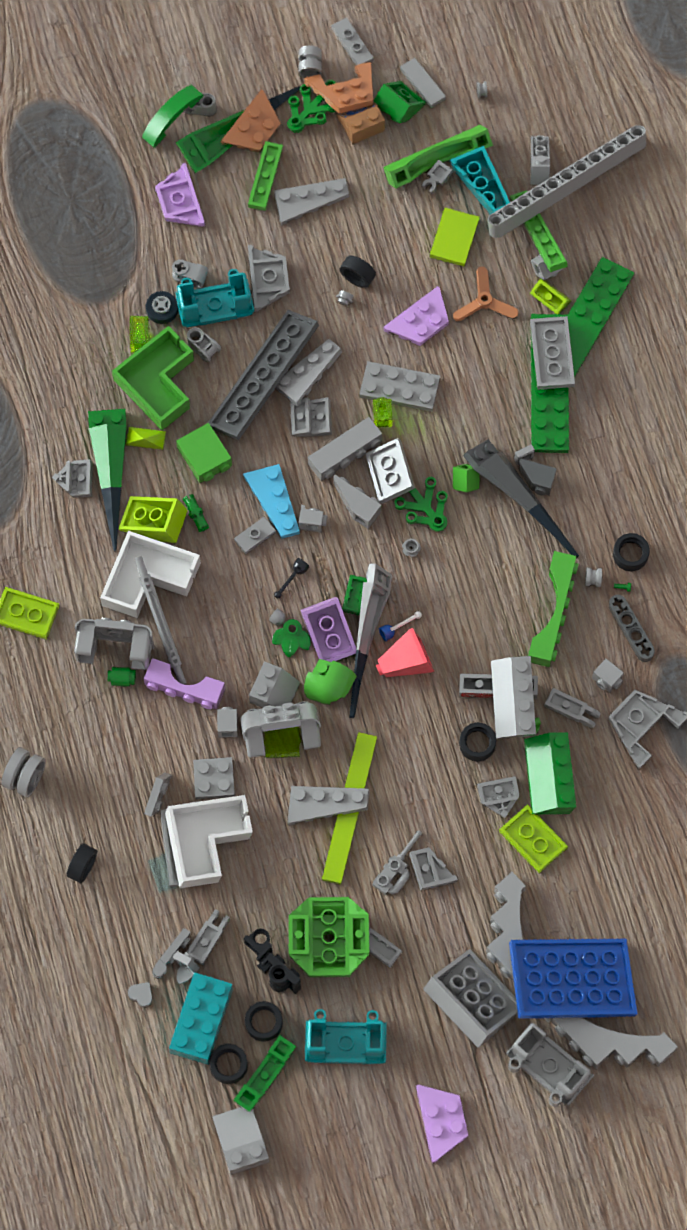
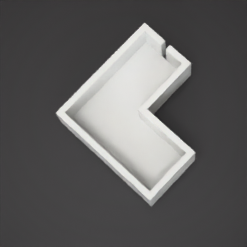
[100,531,201,618]
[165,795,253,888]

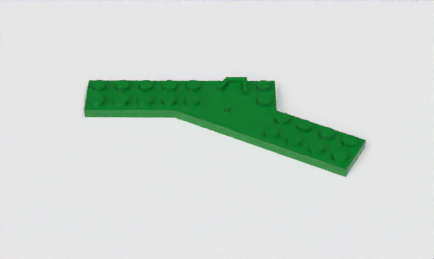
[531,257,635,453]

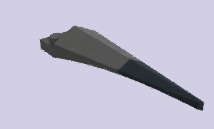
[463,439,579,558]

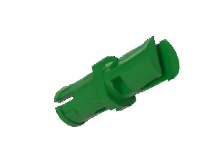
[183,494,209,532]

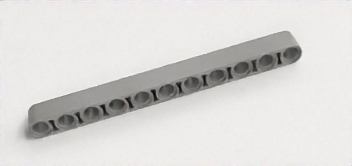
[488,125,646,238]

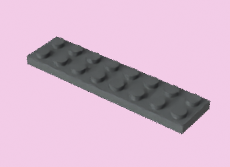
[208,310,319,440]

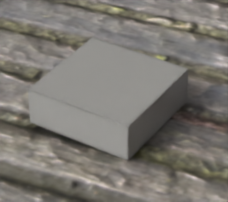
[514,444,535,465]

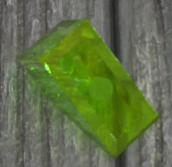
[129,316,150,353]

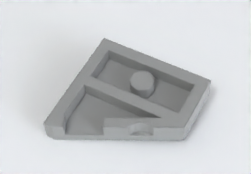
[144,772,172,816]
[409,847,458,891]

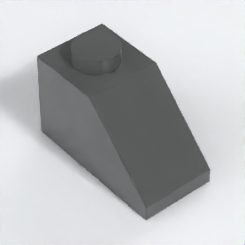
[518,458,557,496]

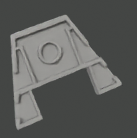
[608,690,687,769]

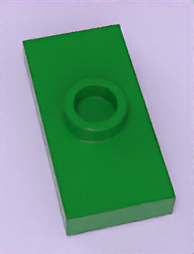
[342,575,367,616]

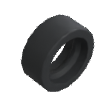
[339,255,376,288]
[613,533,650,572]
[459,722,497,762]
[67,843,98,883]
[244,1001,283,1042]
[209,1044,248,1084]

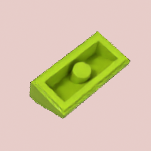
[530,278,572,314]

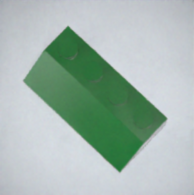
[524,732,576,815]

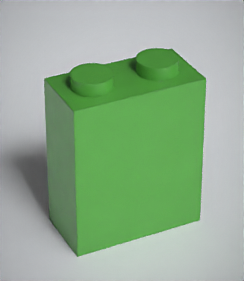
[176,423,232,483]

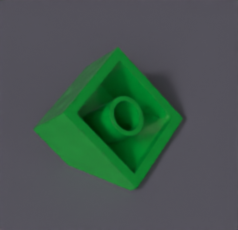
[373,81,427,123]

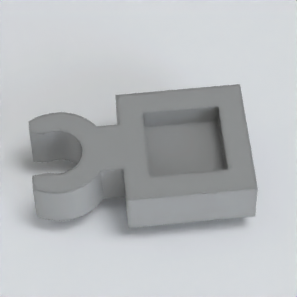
[422,160,453,194]

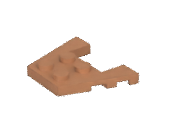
[305,62,373,114]

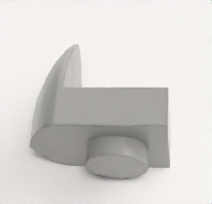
[173,951,199,984]

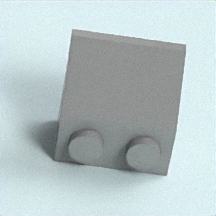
[249,661,300,708]

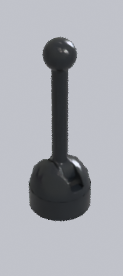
[274,558,309,599]

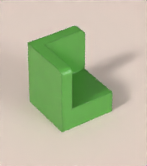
[453,464,480,492]

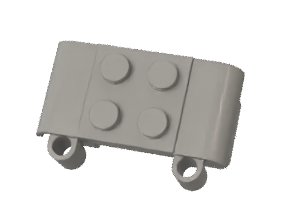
[74,618,154,670]
[240,701,321,758]
[506,1023,594,1107]

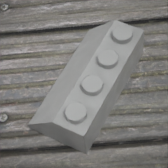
[491,656,536,739]

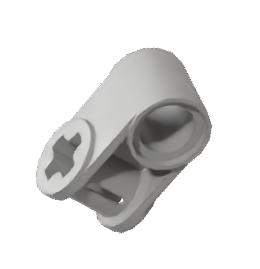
[184,93,217,116]
[172,259,208,288]
[187,327,221,363]

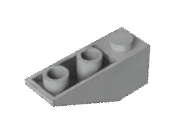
[530,135,550,185]
[333,475,381,529]

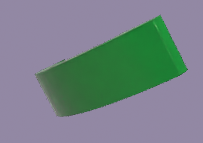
[142,85,204,148]
[233,1035,296,1112]

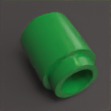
[107,667,136,687]

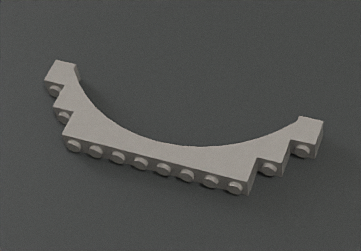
[486,872,678,1069]

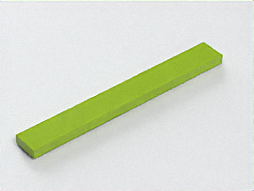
[322,732,377,885]

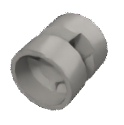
[299,46,322,79]

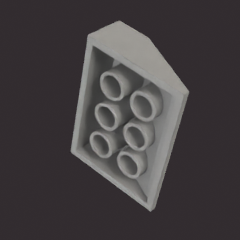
[423,949,518,1048]

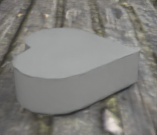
[128,982,152,1007]

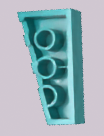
[450,146,510,215]

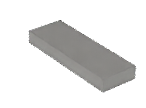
[400,58,446,108]

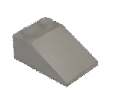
[212,1107,269,1175]

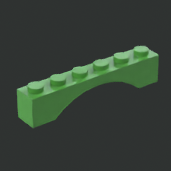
[383,125,493,188]
[528,551,579,667]

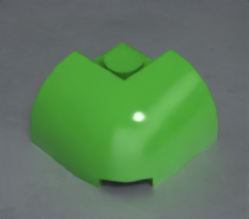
[304,659,357,704]

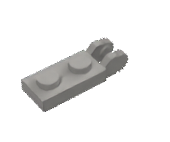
[544,688,601,728]
[187,909,231,965]
[152,928,191,979]

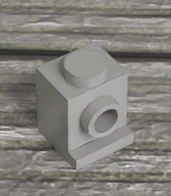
[299,505,327,532]

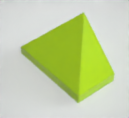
[126,427,166,450]

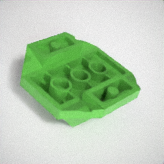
[289,897,369,977]

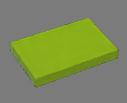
[429,208,480,267]
[0,587,60,640]
[499,804,568,873]

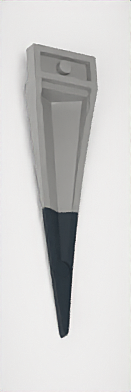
[349,564,392,718]

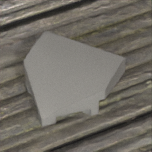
[52,459,93,498]
[477,776,519,818]

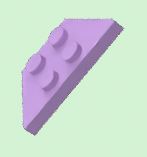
[155,163,205,227]
[383,286,449,346]
[416,1085,468,1163]

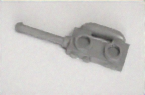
[372,830,422,895]

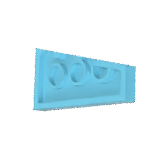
[243,464,300,539]

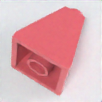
[376,628,434,677]

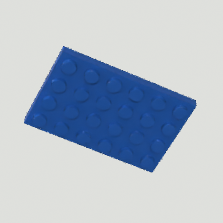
[509,939,637,1019]

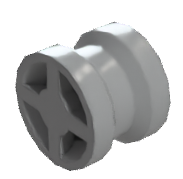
[585,567,602,587]

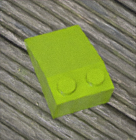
[119,496,188,543]

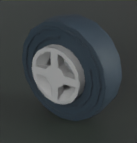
[145,291,178,324]

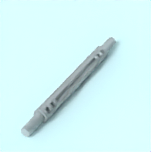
[135,556,187,684]

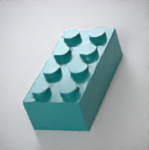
[169,972,233,1065]

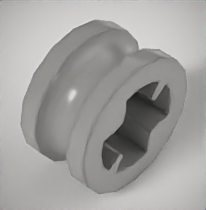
[477,82,487,98]

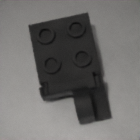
[244,928,301,994]

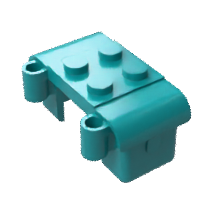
[175,269,254,327]
[305,1009,387,1064]

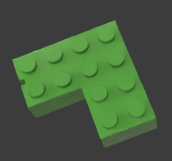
[112,326,194,431]

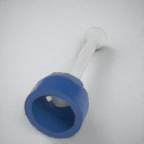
[379,611,422,641]

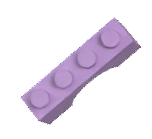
[144,658,225,709]

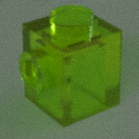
[373,397,393,427]

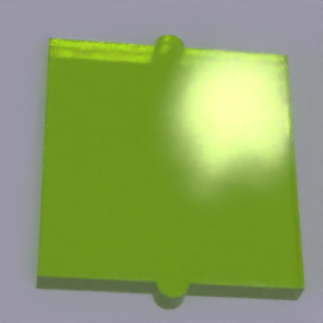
[264,726,301,758]

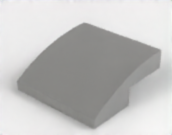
[290,397,332,437]

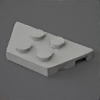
[248,245,290,312]

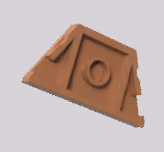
[220,89,281,152]

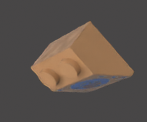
[337,103,385,145]

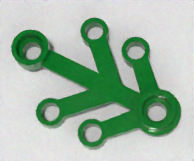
[287,80,336,133]
[395,477,448,532]

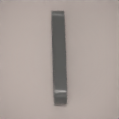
[609,595,655,662]

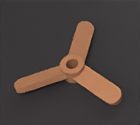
[453,266,518,321]

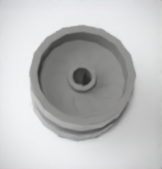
[1,747,46,797]

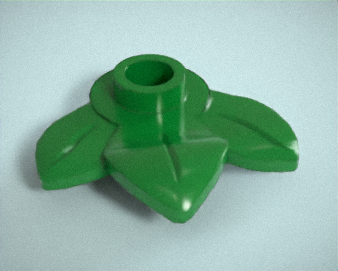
[272,619,310,657]

